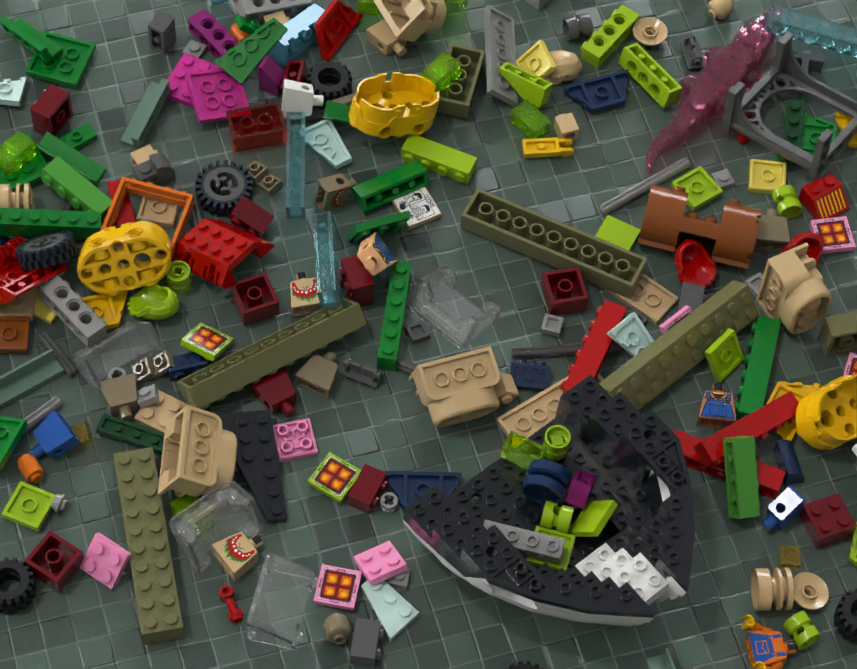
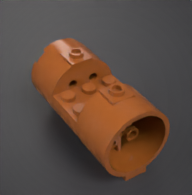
[638,185,762,269]

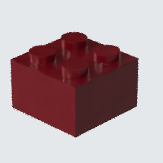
[30,84,73,136]
[338,255,374,307]
[541,267,588,315]
[230,272,280,326]
[799,493,857,550]
[24,531,84,592]

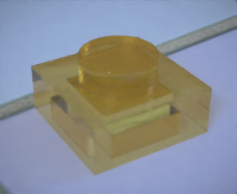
[71,422,92,448]
[779,545,801,568]

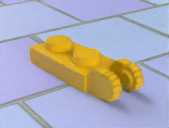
[521,137,574,158]

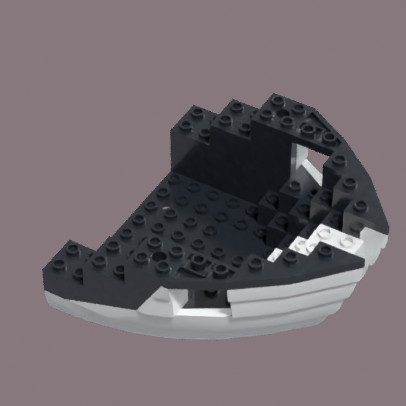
[403,375,695,627]

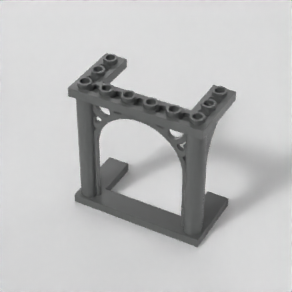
[722,32,857,180]

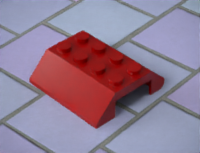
[172,218,274,290]
[0,236,69,306]

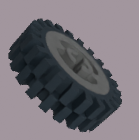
[195,160,253,217]
[15,230,77,270]

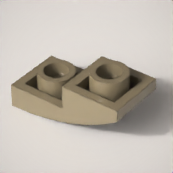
[246,160,283,196]
[131,350,175,384]

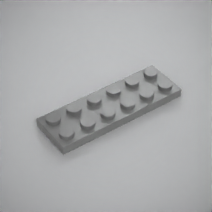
[483,5,518,107]

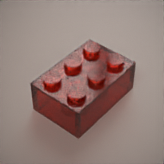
[225,102,287,153]

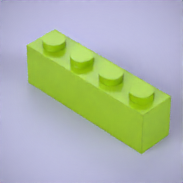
[401,134,477,184]

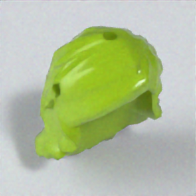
[127,284,180,320]

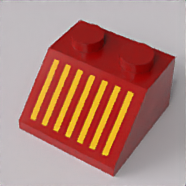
[798,172,850,220]

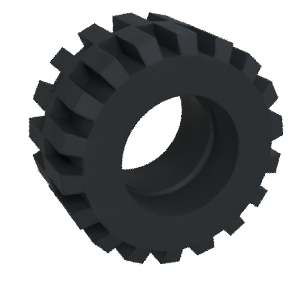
[307,60,352,109]
[0,557,36,615]
[834,588,857,644]

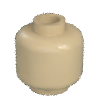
[708,0,734,20]

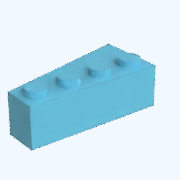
[269,3,325,68]

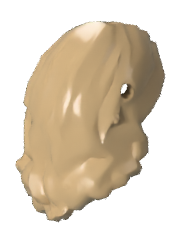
[545,50,582,86]

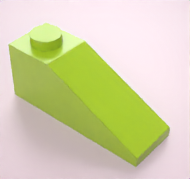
[498,62,553,108]

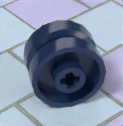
[521,459,572,506]

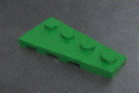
[214,17,288,85]

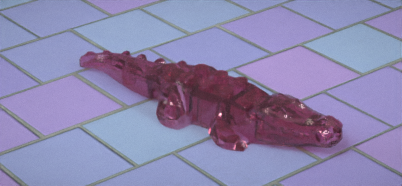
[645,7,785,173]

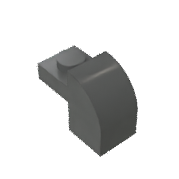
[795,46,825,73]
[133,153,176,186]

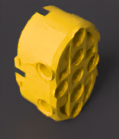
[348,72,440,139]
[77,221,172,296]
[796,374,857,451]

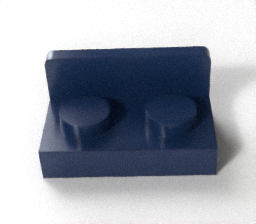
[168,352,208,381]
[510,359,550,390]

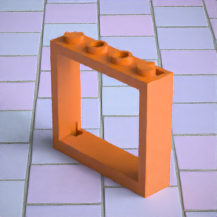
[100,177,194,259]

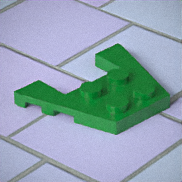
[775,111,838,164]

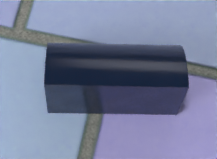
[773,440,804,486]

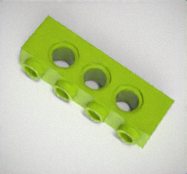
[580,4,640,69]
[618,42,682,108]

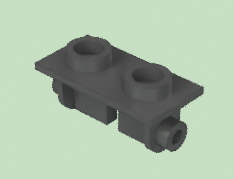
[679,34,705,70]
[341,358,384,388]

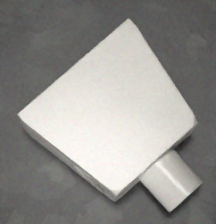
[281,79,324,119]

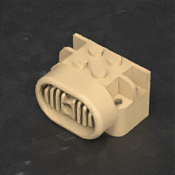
[373,0,447,42]
[756,242,832,334]
[408,346,500,427]
[158,405,237,499]

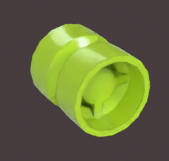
[771,185,803,220]
[166,260,192,295]
[543,425,571,461]
[540,500,574,533]
[783,611,821,650]

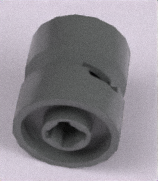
[562,13,593,41]

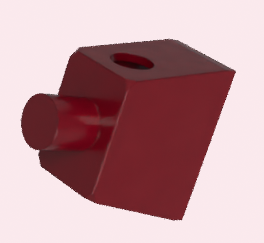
[252,368,296,417]

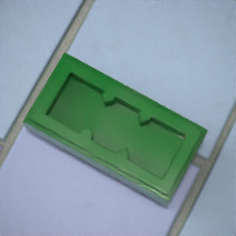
[234,15,261,35]
[59,123,98,150]

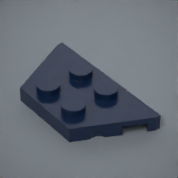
[563,69,629,113]
[385,471,462,510]

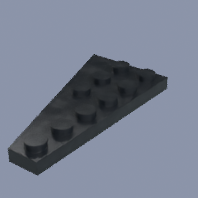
[216,410,288,523]

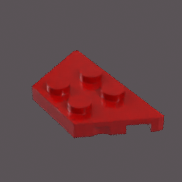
[315,0,363,62]

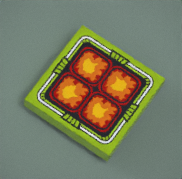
[180,322,234,361]
[307,452,361,504]

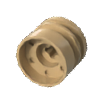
[0,183,34,209]
[751,567,795,611]

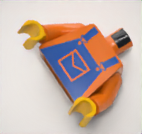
[741,614,796,669]

